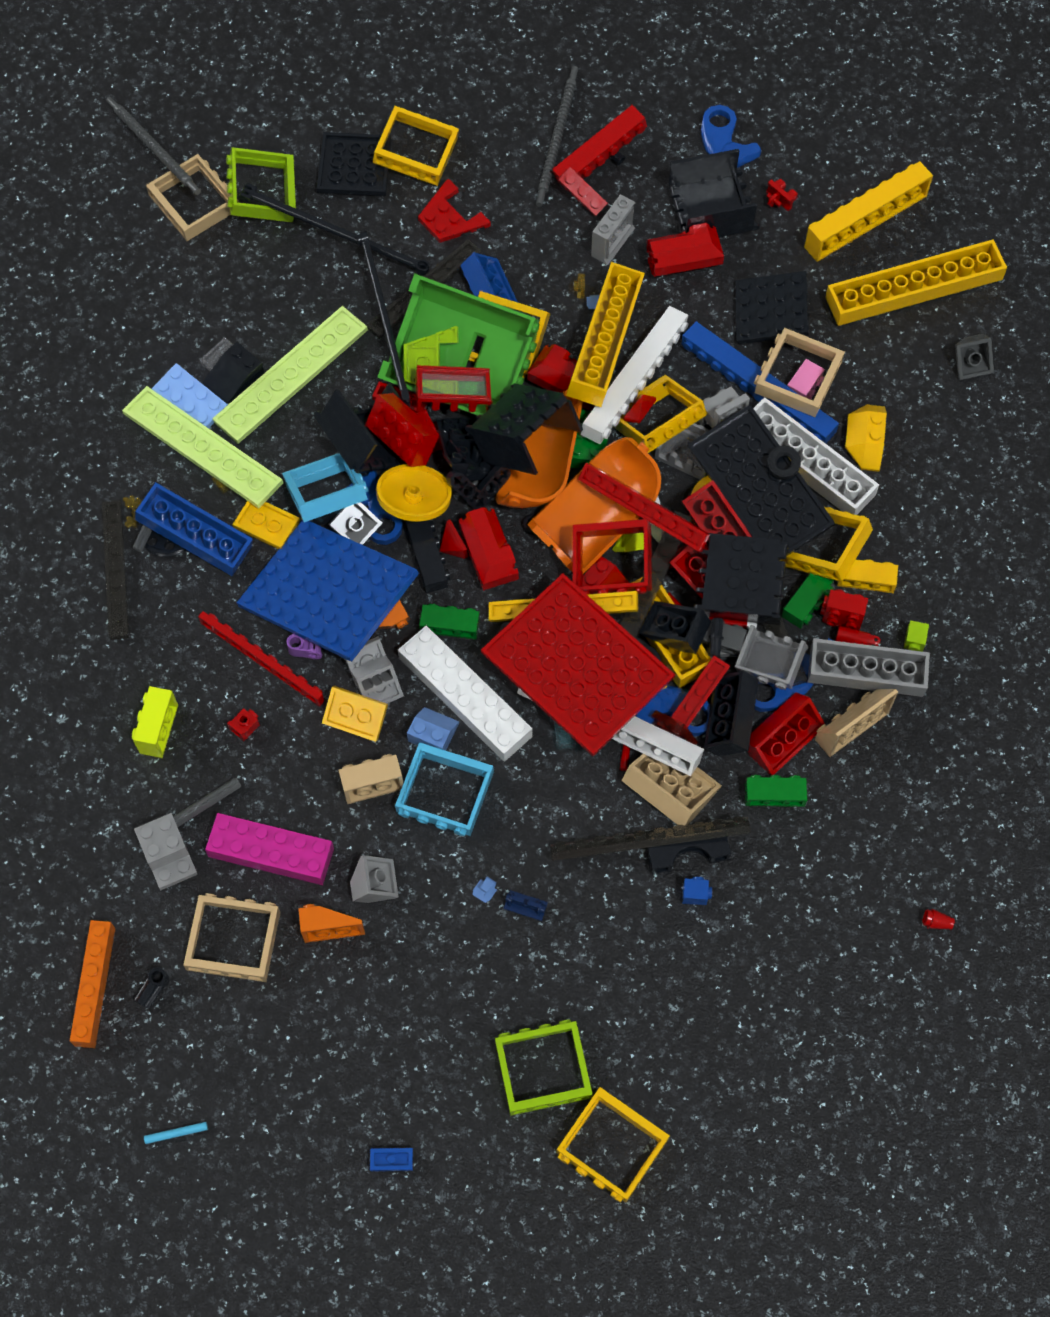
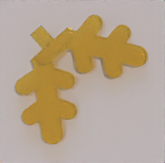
[123,495,141,528]

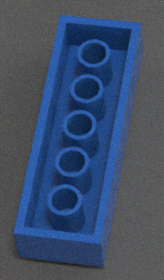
[135,482,253,576]

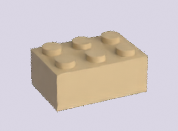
[339,754,403,804]

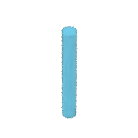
[144,1122,208,1144]

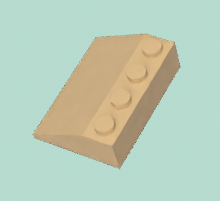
[815,689,898,757]
[621,754,722,829]

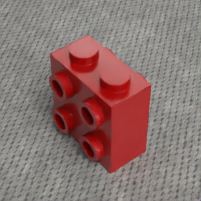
[820,589,868,630]

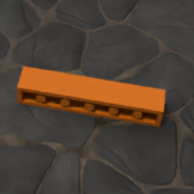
[70,920,115,1048]

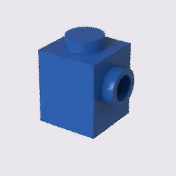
[682,877,712,905]

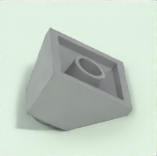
[350,855,399,903]

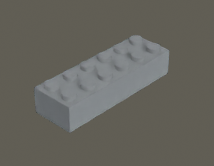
[807,638,930,697]

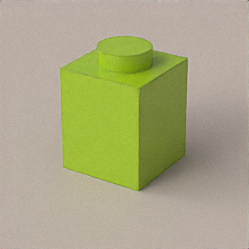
[904,620,929,652]

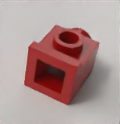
[227,708,260,742]

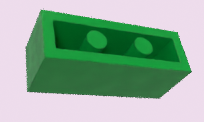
[782,573,834,629]
[419,604,480,640]
[745,775,807,807]

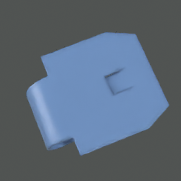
[586,295,600,309]
[473,877,497,903]

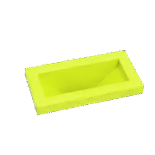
[612,533,644,552]

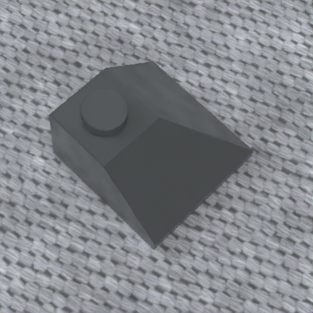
[955,333,994,380]

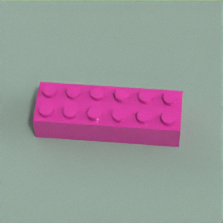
[205,813,334,885]

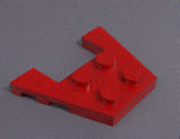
[418,179,491,243]

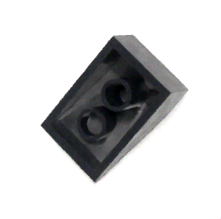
[202,342,264,404]
[639,601,711,654]

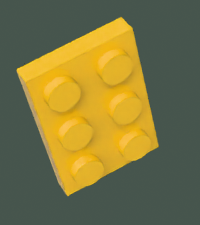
[232,501,300,549]
[322,686,388,742]

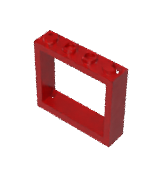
[573,519,652,595]

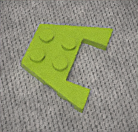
[404,326,459,395]

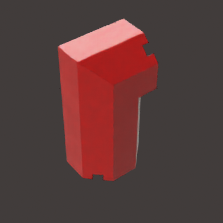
[646,223,724,277]
[527,344,595,411]
[458,507,519,591]

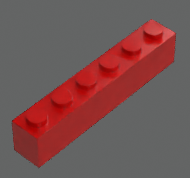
[552,105,647,191]

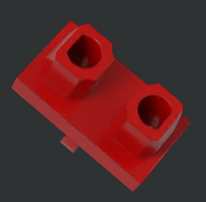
[766,178,798,211]

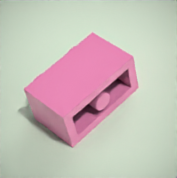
[787,359,825,400]

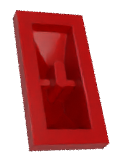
[623,395,657,423]
[439,519,468,559]

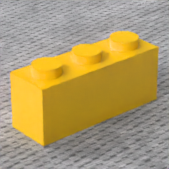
[837,560,898,593]

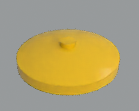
[376,464,452,522]

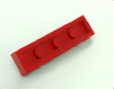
[670,655,730,730]

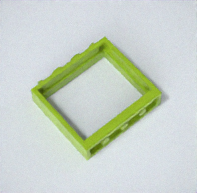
[226,147,296,222]
[495,1020,593,1116]

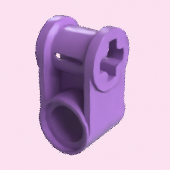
[287,634,323,659]

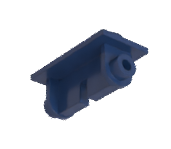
[503,890,548,921]

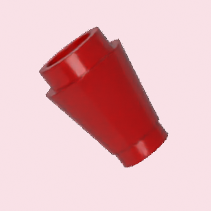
[922,909,955,930]

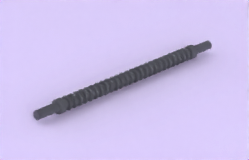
[536,66,578,207]
[106,97,201,195]

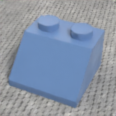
[407,707,459,751]

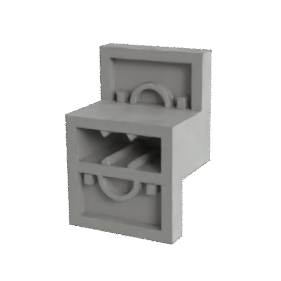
[698,386,750,428]
[346,636,404,704]
[134,813,198,891]

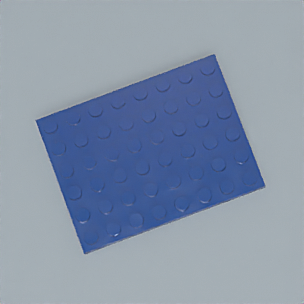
[237,520,419,662]

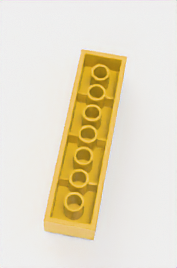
[804,161,933,262]

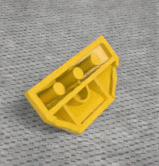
[845,404,887,472]

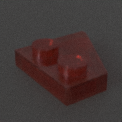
[652,710,698,745]

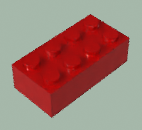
[365,393,440,467]
[681,480,752,543]

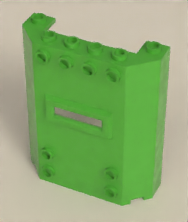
[377,273,540,415]

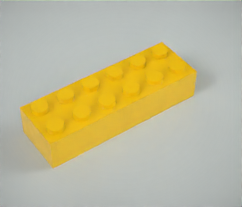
[629,571,711,688]

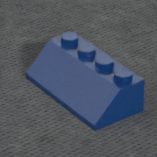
[460,252,523,313]

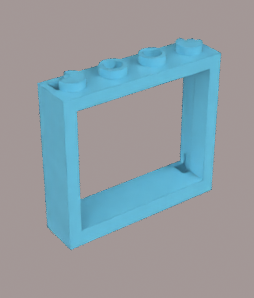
[282,453,369,522]
[395,742,494,836]

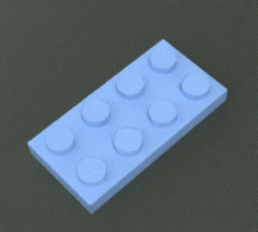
[152,363,228,428]

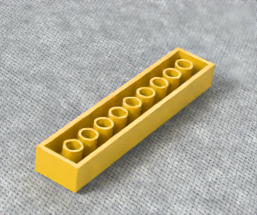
[825,239,1007,326]
[566,262,645,407]

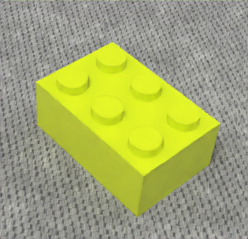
[132,686,178,758]

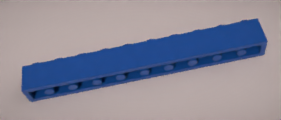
[681,321,839,444]

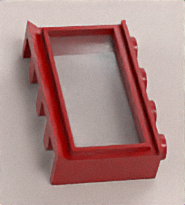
[415,365,492,412]

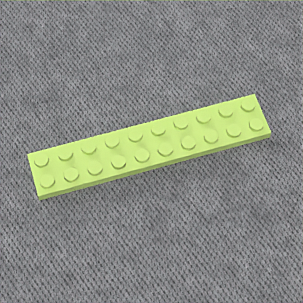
[212,306,368,444]
[122,386,283,508]

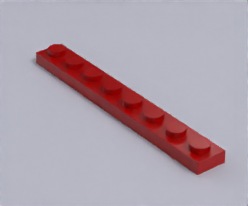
[578,463,710,552]
[198,611,324,707]

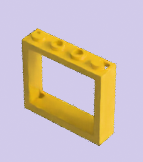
[373,106,459,186]
[469,291,550,378]
[613,375,707,453]
[780,507,873,582]
[556,1087,670,1202]

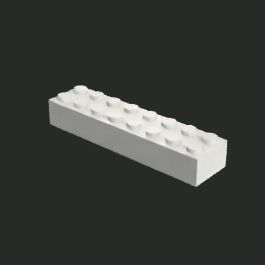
[753,397,879,515]
[398,626,532,762]

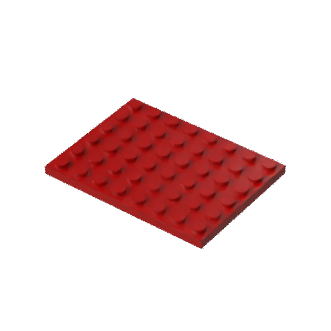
[481,573,675,756]

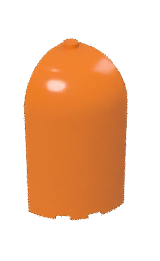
[496,389,583,508]
[528,437,661,574]

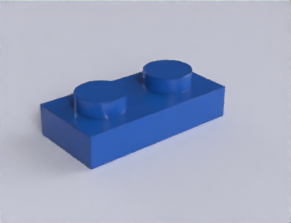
[370,1148,413,1171]

